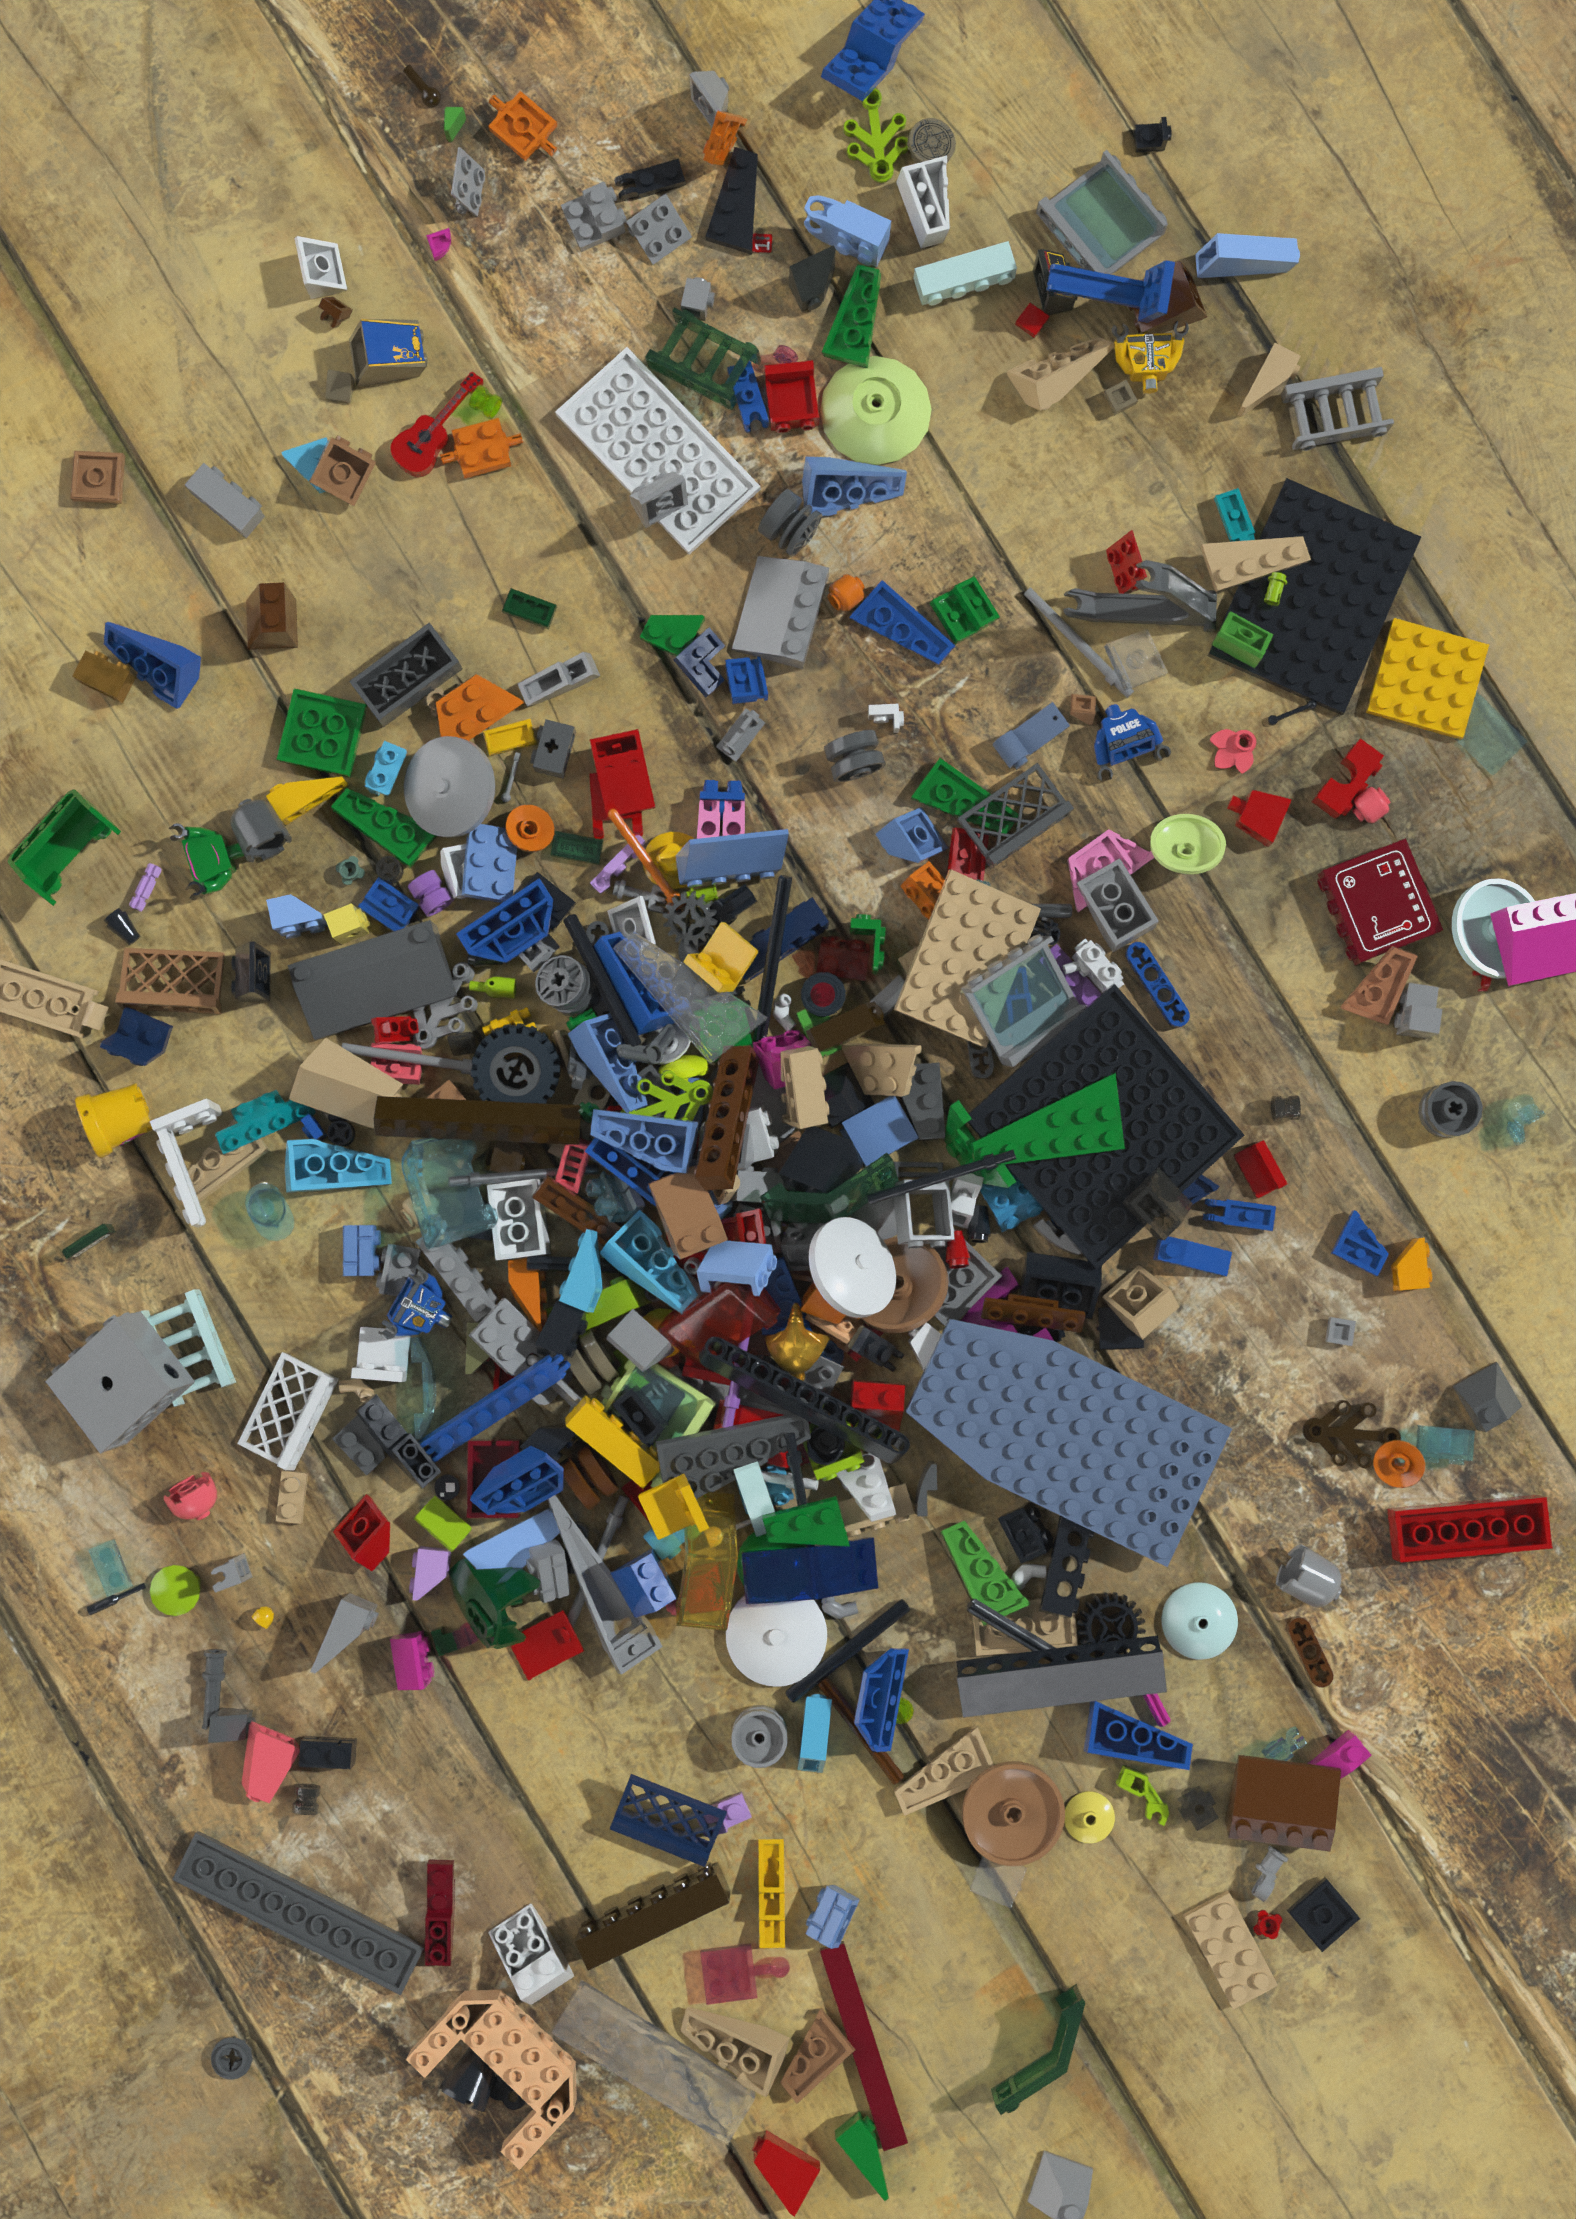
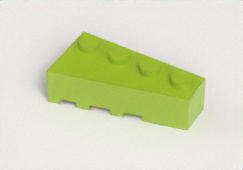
[546,1276,652,1331]

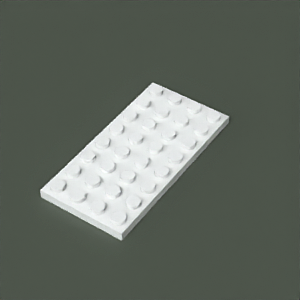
[555,347,761,555]

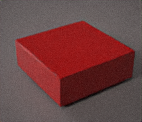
[1015,303,1050,339]

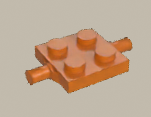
[488,91,557,161]
[440,418,523,478]

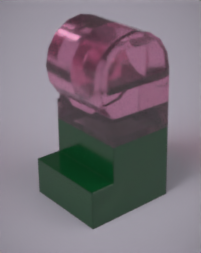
[431,1621,479,1656]

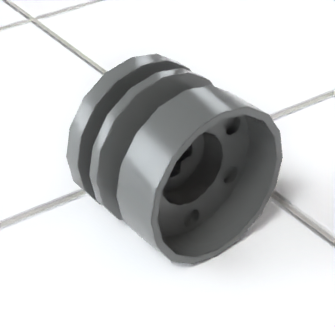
[758,489,822,557]
[535,955,600,1017]

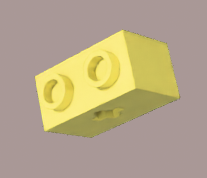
[323,903,370,945]

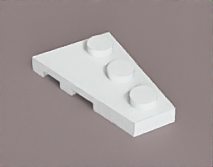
[836,1453,896,1522]

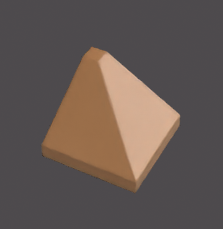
[1070,694,1096,725]

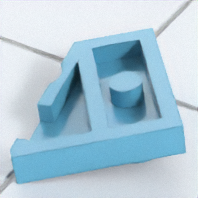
[282,438,328,493]

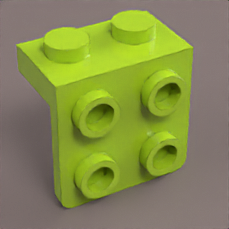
[803,1421,865,1481]

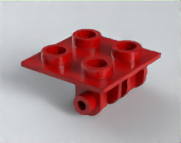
[1106,530,1147,594]

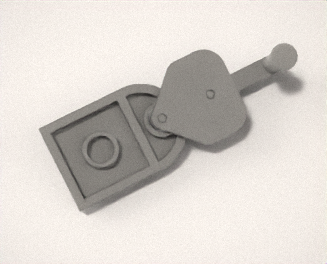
[468,1298,582,1413]

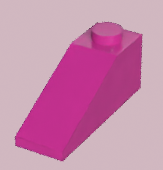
[1308,1730,1372,1779]

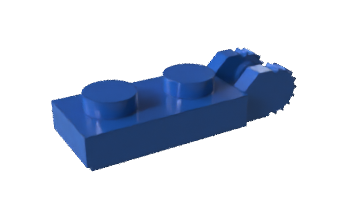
[1203,1199,1276,1231]

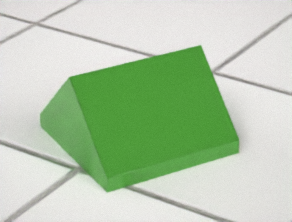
[1211,611,1273,668]

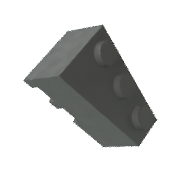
[900,1063,945,1141]

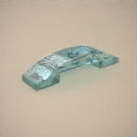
[410,1337,436,1439]

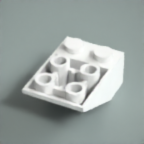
[488,1904,574,2005]

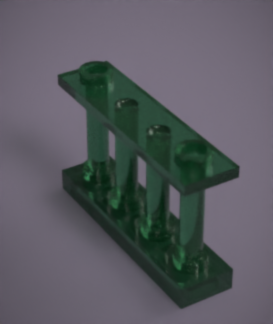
[645,307,761,410]

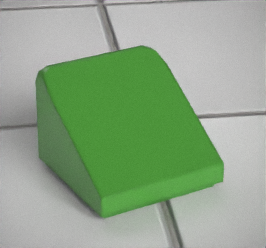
[444,107,466,142]

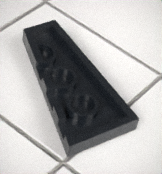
[705,147,758,255]

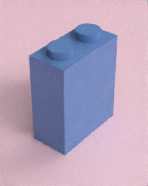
[839,1096,919,1168]

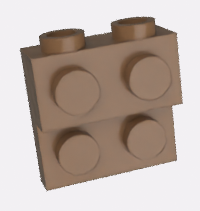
[309,435,376,506]

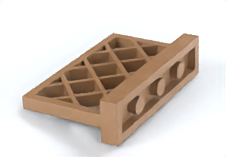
[115,948,225,1014]

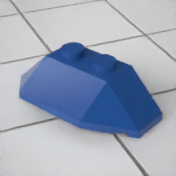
[456,878,553,963]
[585,1137,676,1206]
[470,1446,564,1515]
[854,1648,909,1752]

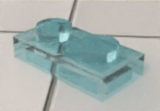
[88,1539,133,1597]

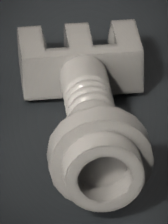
[612,879,667,914]

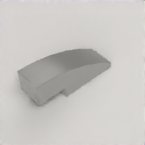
[518,652,600,707]

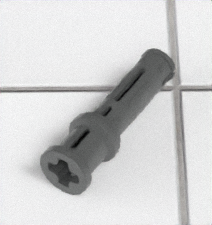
[202,1649,227,1730]

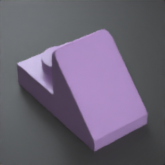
[697,1792,752,1837]

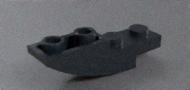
[355,1394,441,1489]

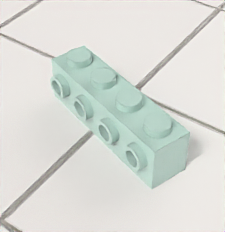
[913,241,1017,305]

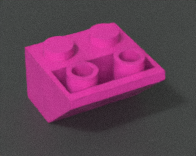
[753,1030,813,1090]
[390,1630,435,1690]

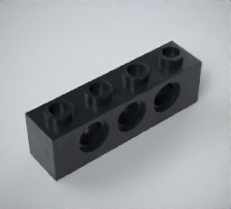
[1039,1516,1094,1619]

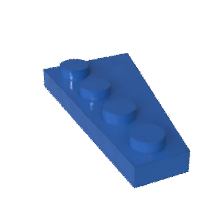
[849,580,956,665]

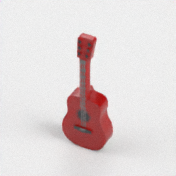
[390,372,484,477]

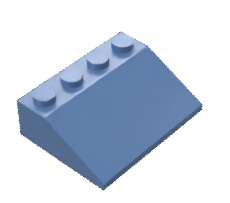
[675,829,789,888]

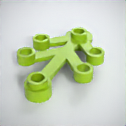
[844,88,908,183]
[620,1070,713,1121]

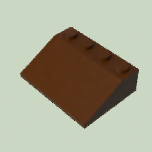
[1225,1755,1341,1852]

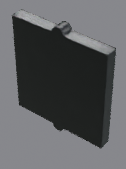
[1096,1307,1144,1349]

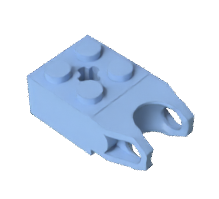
[804,195,891,267]

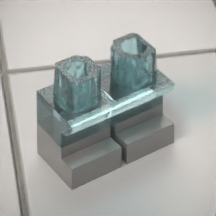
[585,1171,645,1223]

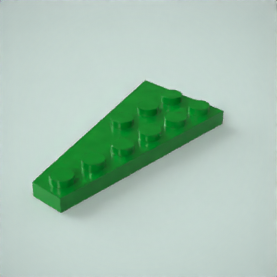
[971,1073,1125,1165]

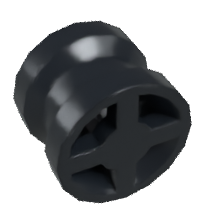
[328,1121,356,1147]

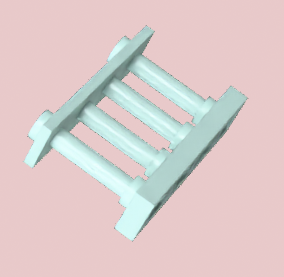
[141,1289,236,1407]

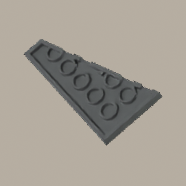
[655,1413,811,1500]

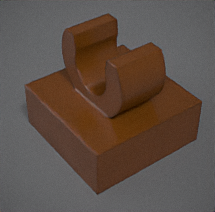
[318,296,353,328]

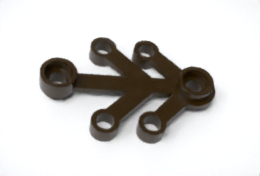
[1302,1400,1401,1469]

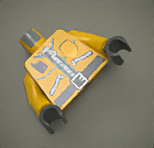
[1111,321,1189,394]

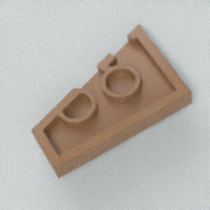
[780,2008,855,2104]

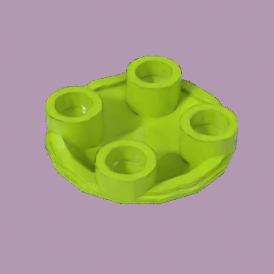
[150,1565,201,1616]

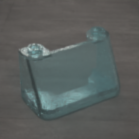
[402,1138,498,1249]

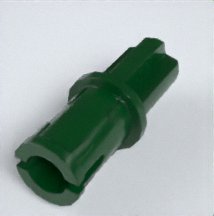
[578,1101,600,1125]

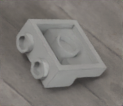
[561,182,627,252]

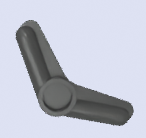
[616,1024,676,1065]

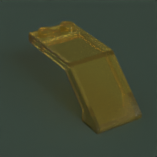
[676,1491,738,1631]

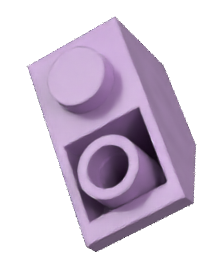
[409,1546,452,1601]

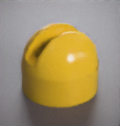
[251,1607,274,1629]

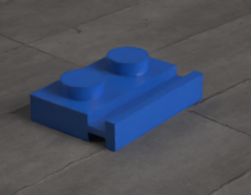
[725,656,768,704]
[358,877,420,931]

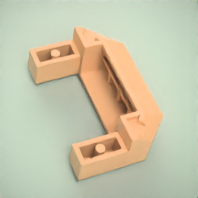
[406,1989,577,2170]

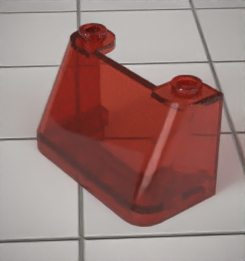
[657,1282,781,1369]

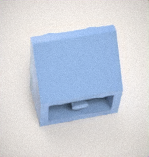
[266,894,328,939]

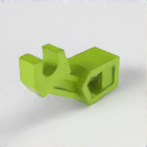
[1116,1765,1169,1826]

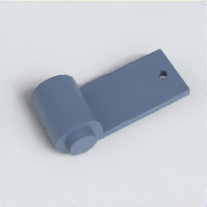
[992,702,1070,770]

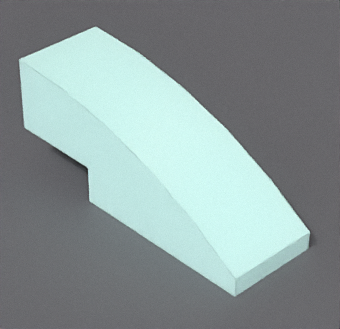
[733,1461,775,1537]

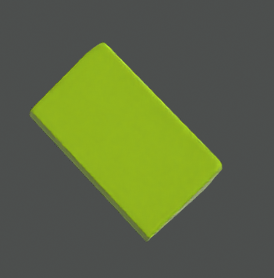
[414,1496,472,1552]

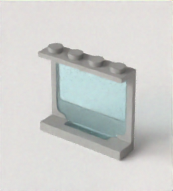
[1036,150,1168,275]
[961,934,1088,1067]

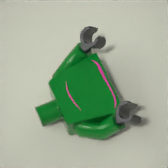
[169,823,244,900]

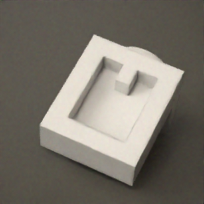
[868,704,904,733]

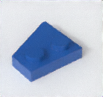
[1331,1210,1389,1276]

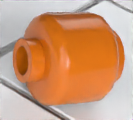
[827,574,865,611]

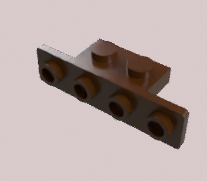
[981,1294,1085,1333]

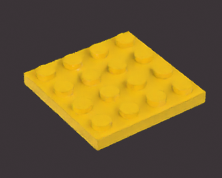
[1366,618,1489,740]

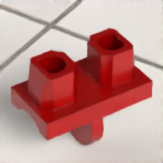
[371,1016,419,1044]

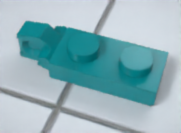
[1214,488,1255,542]

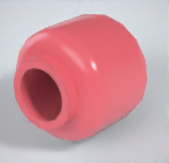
[1352,787,1391,824]

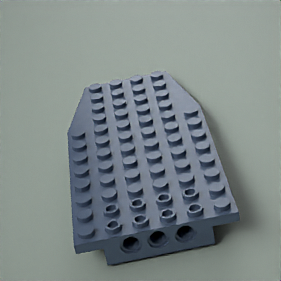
[905,1319,1232,1567]

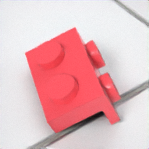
[371,1043,423,1085]

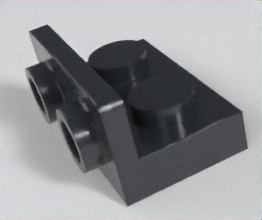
[998,1501,1053,1564]

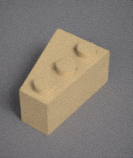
[781,1046,829,1129]

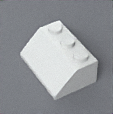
[487,1179,551,1261]

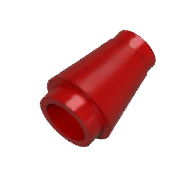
[946,1230,971,1269]

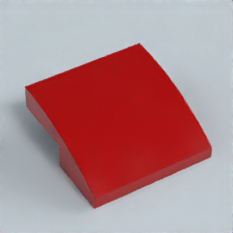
[721,1209,766,1244]

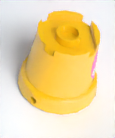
[75,1083,153,1158]

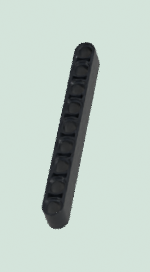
[699,1337,910,1464]

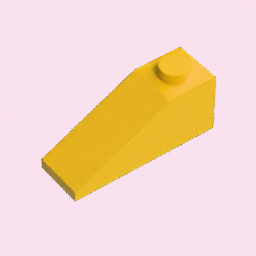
[266,777,349,825]

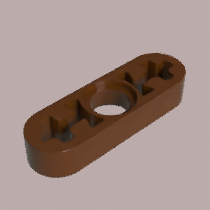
[1286,1616,1334,1688]

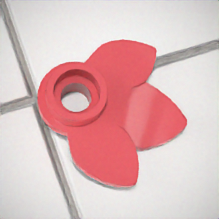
[1210,729,1256,774]

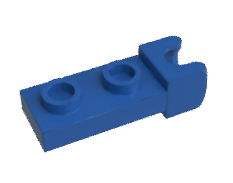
[727,361,769,433]

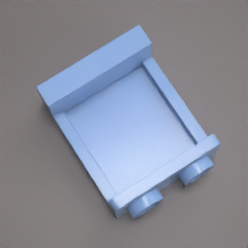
[696,1241,777,1296]

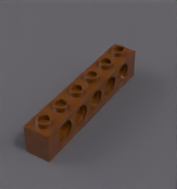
[694,1045,760,1190]

